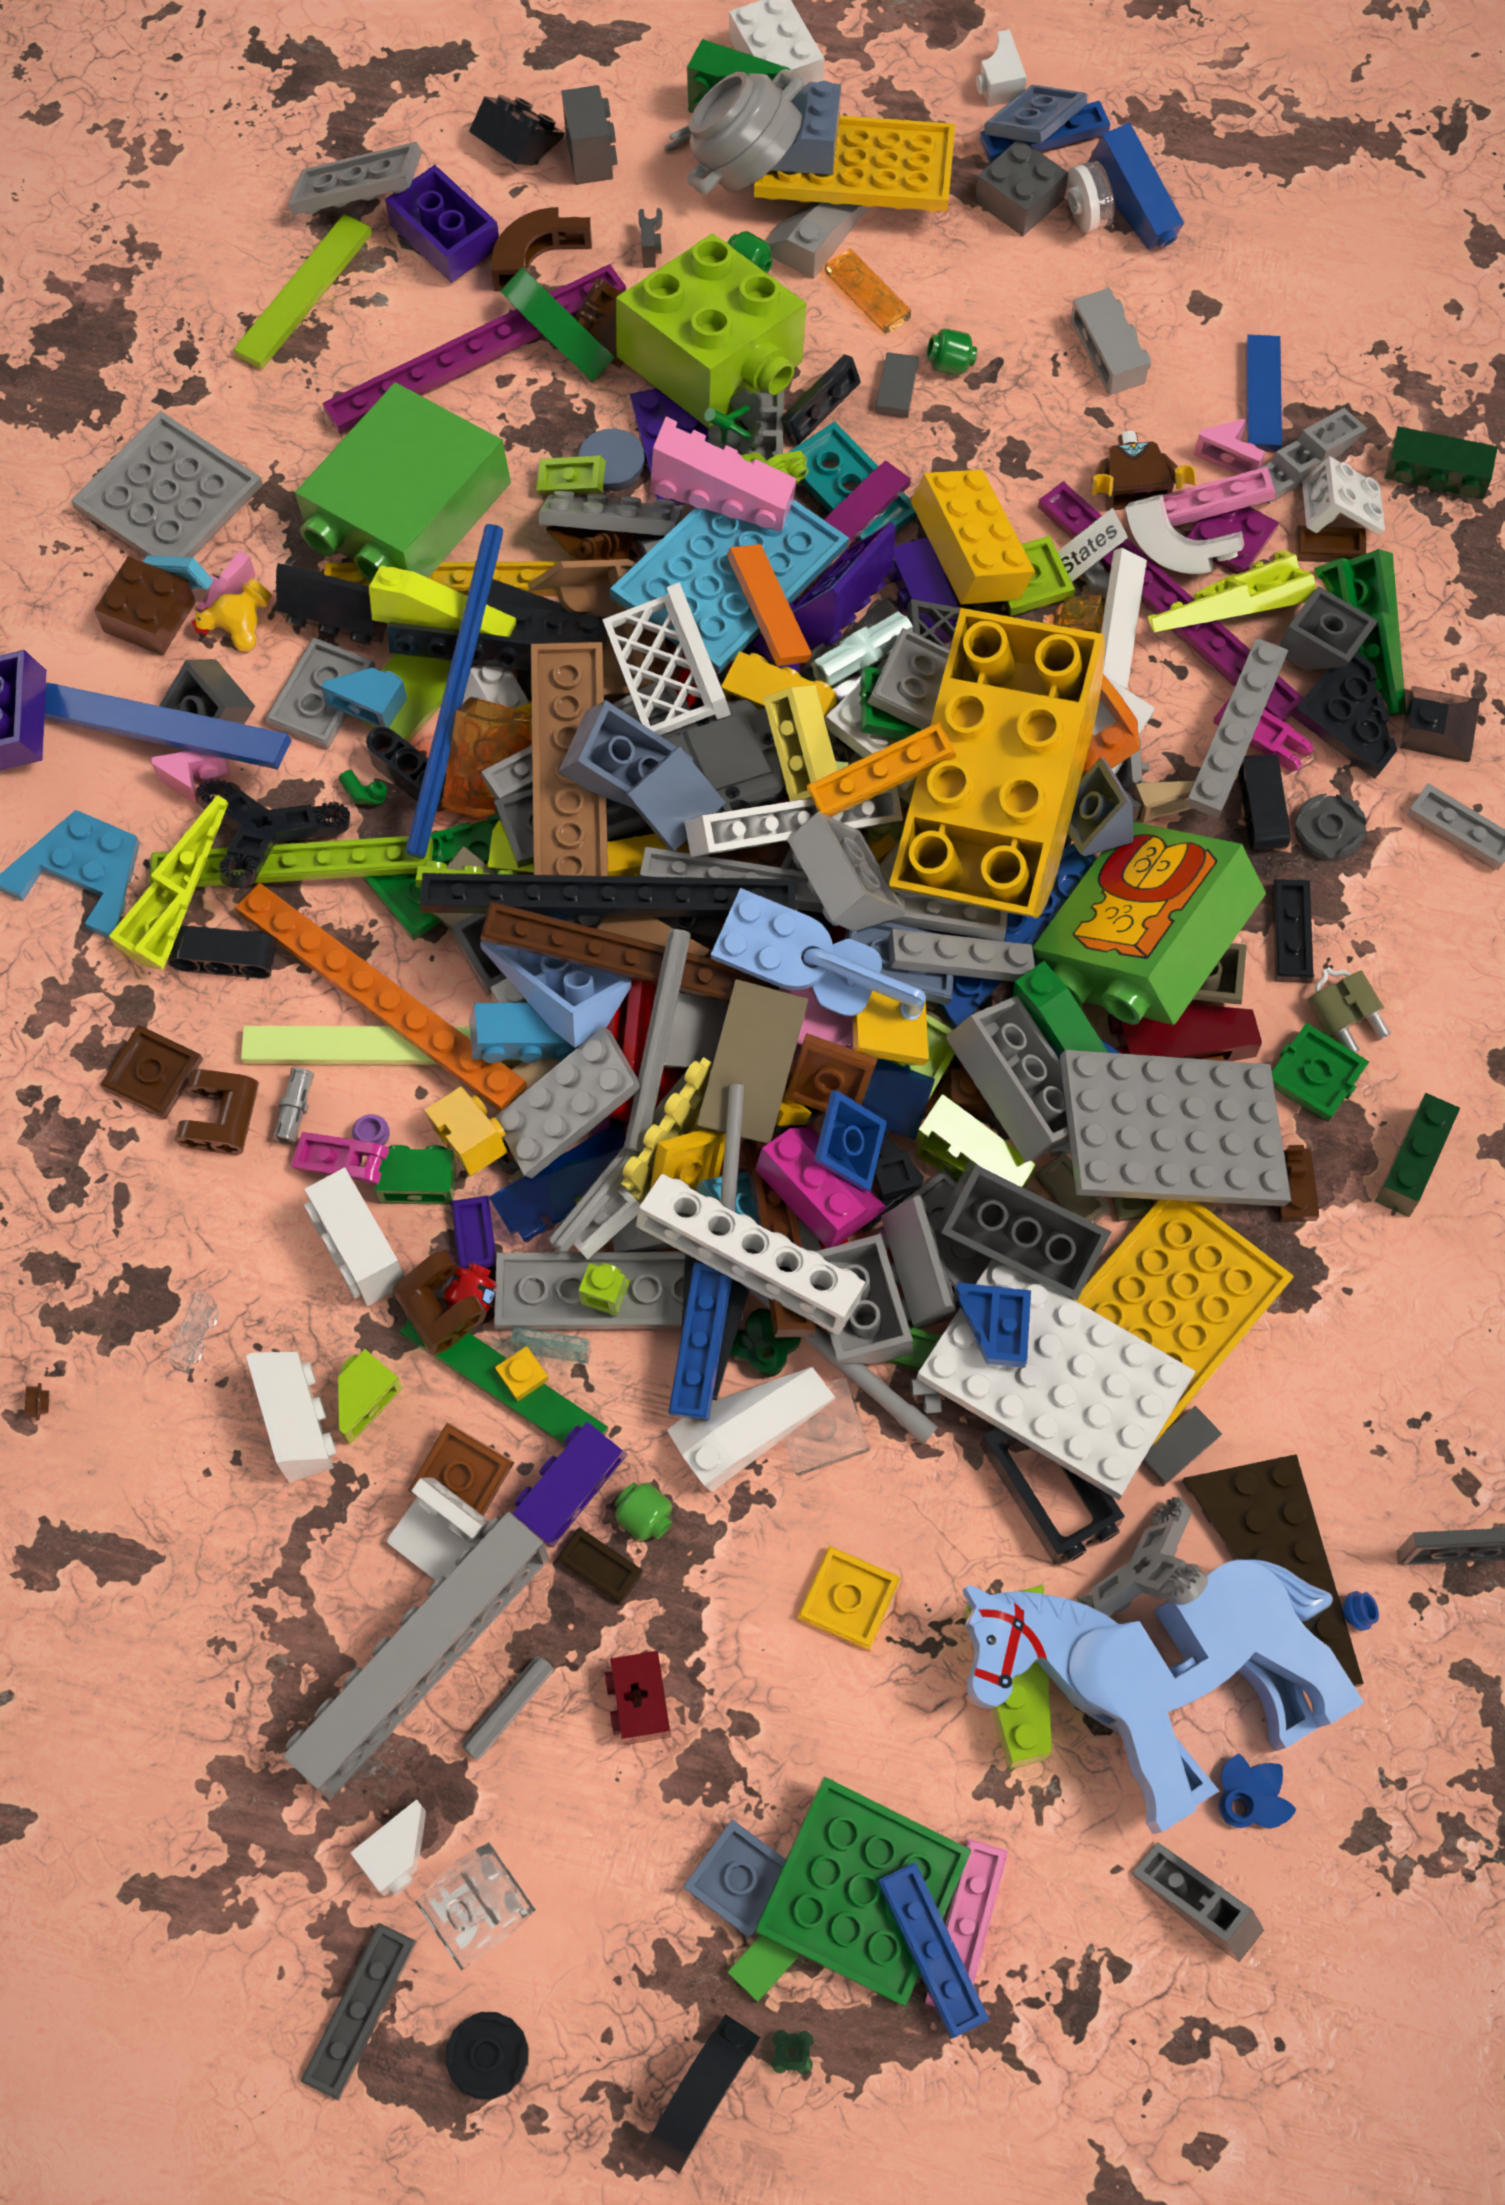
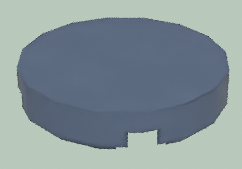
[578,428,645,491]

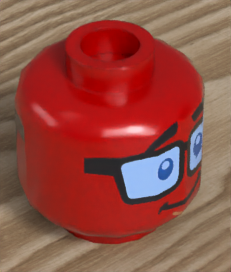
[442,1262,497,1314]

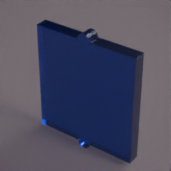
[861,1058,935,1140]

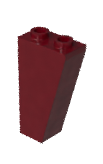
[1108,1004,1262,1061]

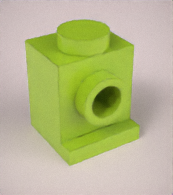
[578,1263,630,1316]

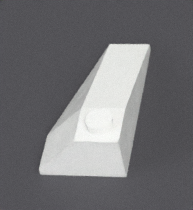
[667,1367,836,1492]

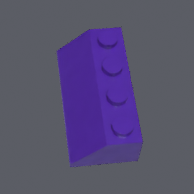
[792,522,896,650]

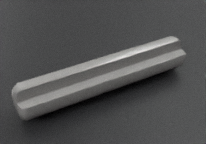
[462,1656,554,1760]

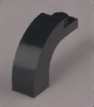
[643,2014,761,2174]

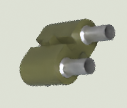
[1307,967,1391,1053]

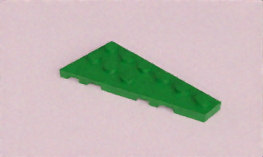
[362,813,499,941]

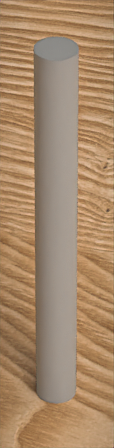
[718,1084,744,1236]

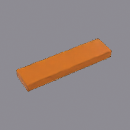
[726,544,812,666]

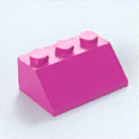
[755,1127,886,1248]

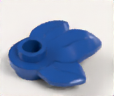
[1218,1754,1296,1829]

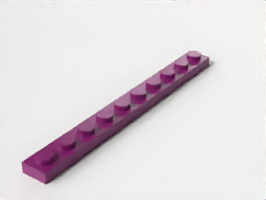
[322,264,626,434]
[1038,481,1304,722]

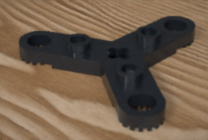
[197,778,350,888]

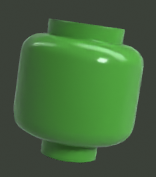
[614,1483,673,1541]

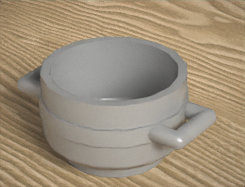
[687,69,804,194]

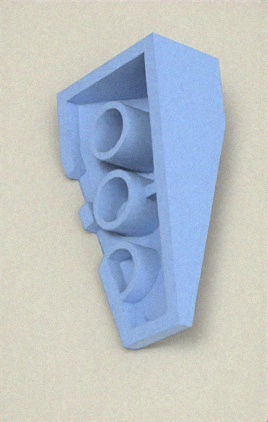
[480,941,631,1048]

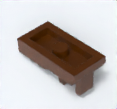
[1278,1145,1320,1223]

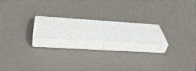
[1101,548,1147,689]

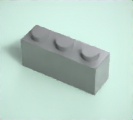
[1070,288,1151,395]

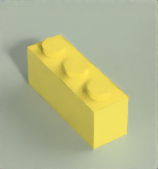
[763,685,838,802]

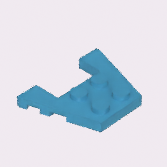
[0,810,140,940]

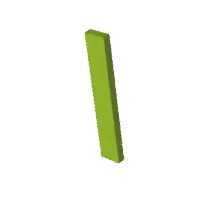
[233,214,372,370]

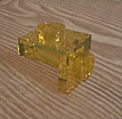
[1057,595,1106,633]

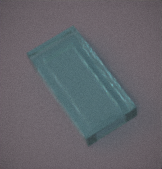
[511,1327,591,1364]

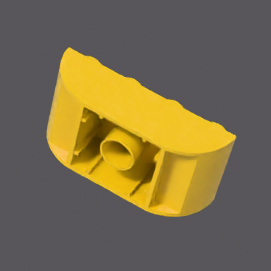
[889,608,1105,918]

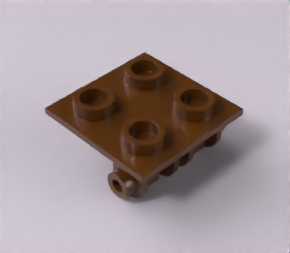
[575,277,623,368]
[546,526,638,561]

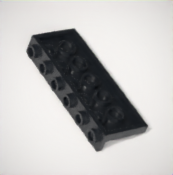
[387,602,608,671]

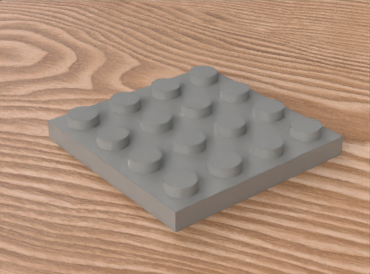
[71,411,263,558]

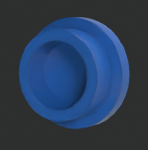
[1343,1591,1379,1631]

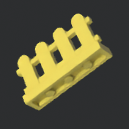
[621,1058,713,1204]

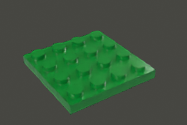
[753,1777,972,2006]

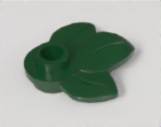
[731,1308,801,1377]

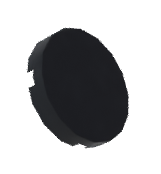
[445,2012,530,2100]

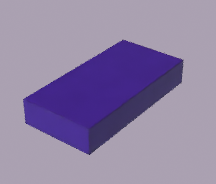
[451,1195,497,1271]

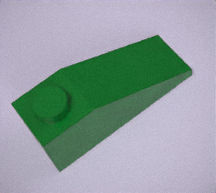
[1012,961,1109,1055]

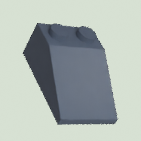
[558,700,694,809]

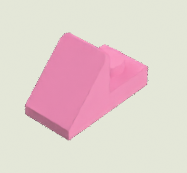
[1194,419,1266,474]
[151,751,229,803]

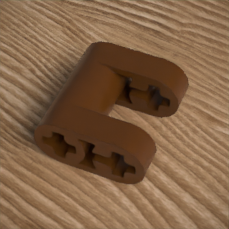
[174,1069,259,1155]
[392,1250,487,1355]

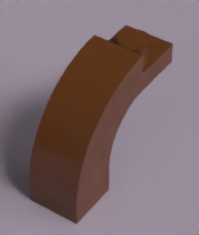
[491,207,592,291]

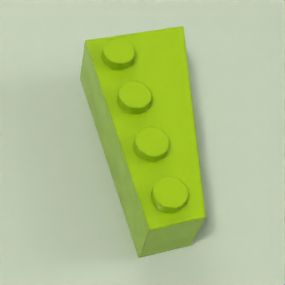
[964,1585,1052,1770]

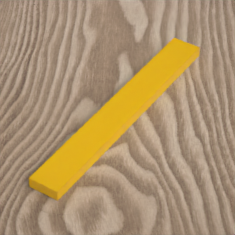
[324,561,561,596]

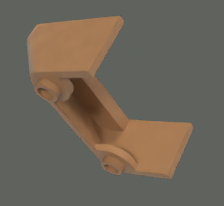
[528,559,675,704]

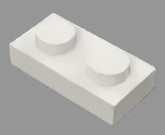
[574,1185,640,1260]

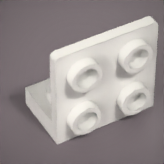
[1302,456,1385,535]
[387,1478,490,1581]

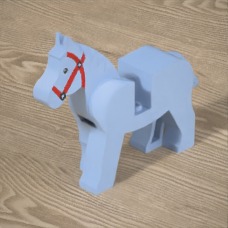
[962,1560,1364,1834]

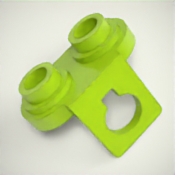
[741,450,809,483]

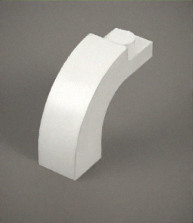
[1125,494,1245,574]

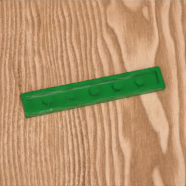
[400,1320,608,1447]

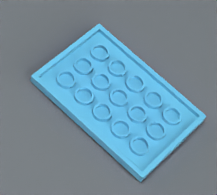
[610,500,849,675]

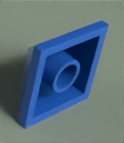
[814,1090,887,1191]

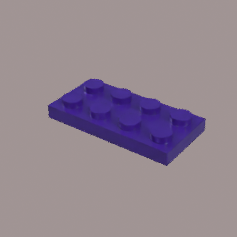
[630,388,710,506]

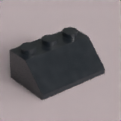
[276,563,387,645]

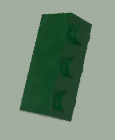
[1384,426,1498,499]
[1375,1092,1460,1217]

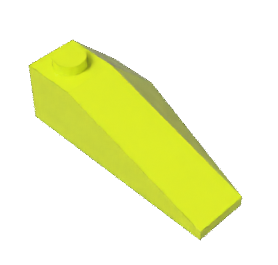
[369,566,516,637]

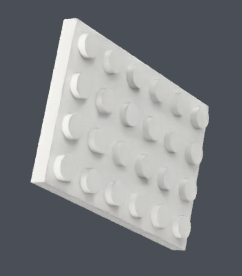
[916,1259,1196,1500]

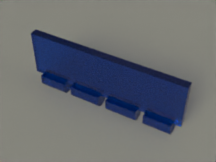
[489,1122,626,1243]

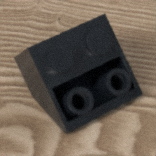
[469,95,565,166]

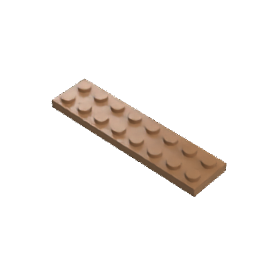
[531,642,608,876]

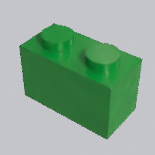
[375,1145,457,1205]

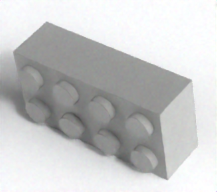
[945,996,1070,1163]

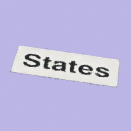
[1058,508,1128,582]

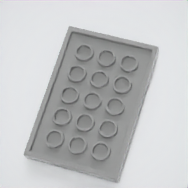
[1060,1050,1291,1206]

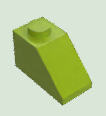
[338,1349,403,1444]

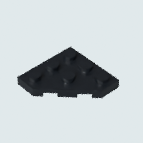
[1291,652,1397,779]

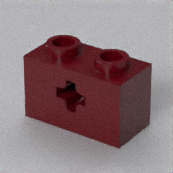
[604,1651,671,1745]

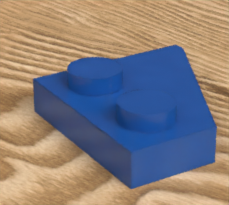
[955,1282,1031,1368]

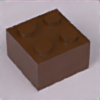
[94,556,196,656]

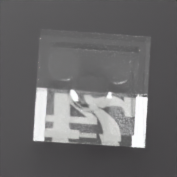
[415,1842,536,1971]

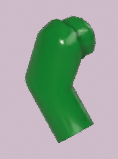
[338,770,387,806]

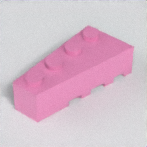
[650,417,797,532]

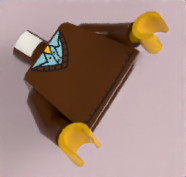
[1091,431,1196,511]

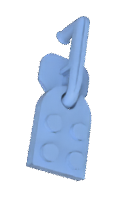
[711,888,926,1020]

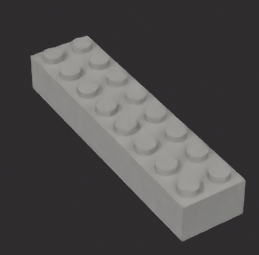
[283,1511,549,1801]

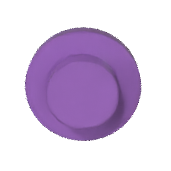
[352,1114,390,1145]

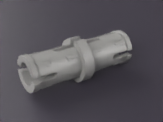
[272,1067,314,1145]

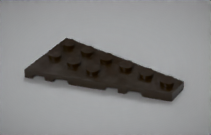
[1182,1454,1364,1687]

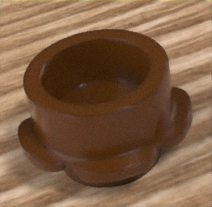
[24,1382,49,1421]

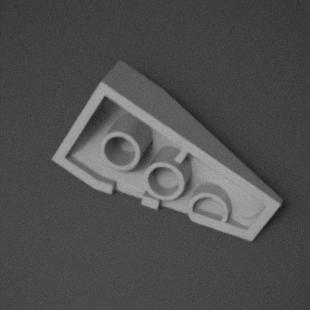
[765,201,869,279]

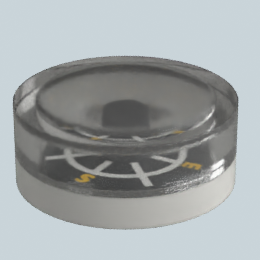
[1067,161,1115,233]

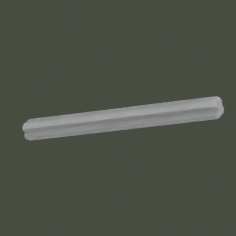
[625,929,691,1152]
[549,1072,694,1253]

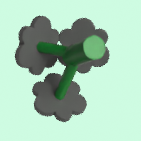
[704,388,764,455]

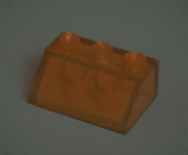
[441,696,532,817]

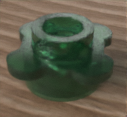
[771,2030,813,2075]

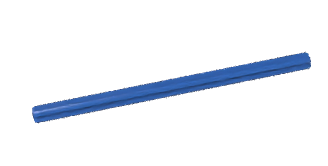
[406,524,503,859]

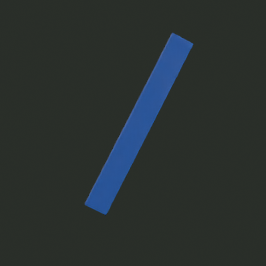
[44,682,292,770]

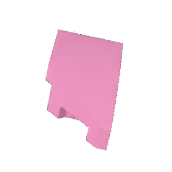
[198,551,256,612]

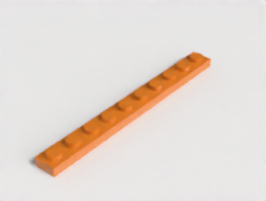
[235,883,527,1111]

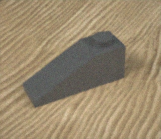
[1132,1842,1264,1962]

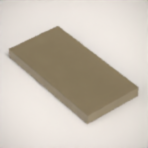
[697,979,809,1145]

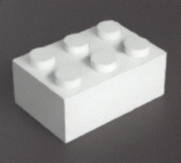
[729,0,824,86]
[304,1167,404,1307]

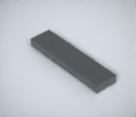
[301,1923,417,2101]

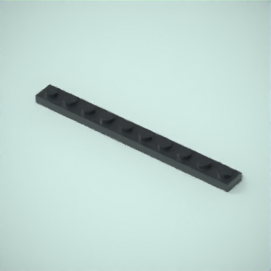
[420,873,795,918]

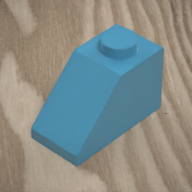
[321,667,407,728]

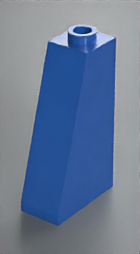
[1086,122,1184,250]

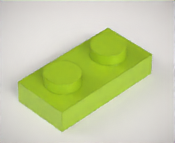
[536,455,606,496]

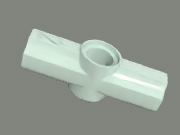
[811,611,913,687]

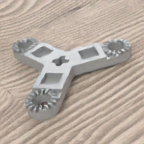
[1075,1496,1208,1616]

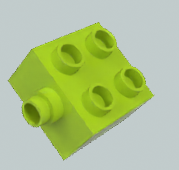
[616,233,807,428]

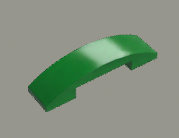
[500,267,615,383]

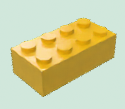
[911,469,1035,604]

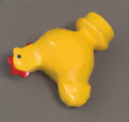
[192,578,272,652]

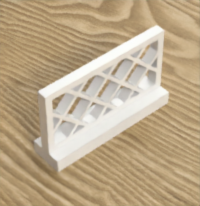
[602,582,731,735]

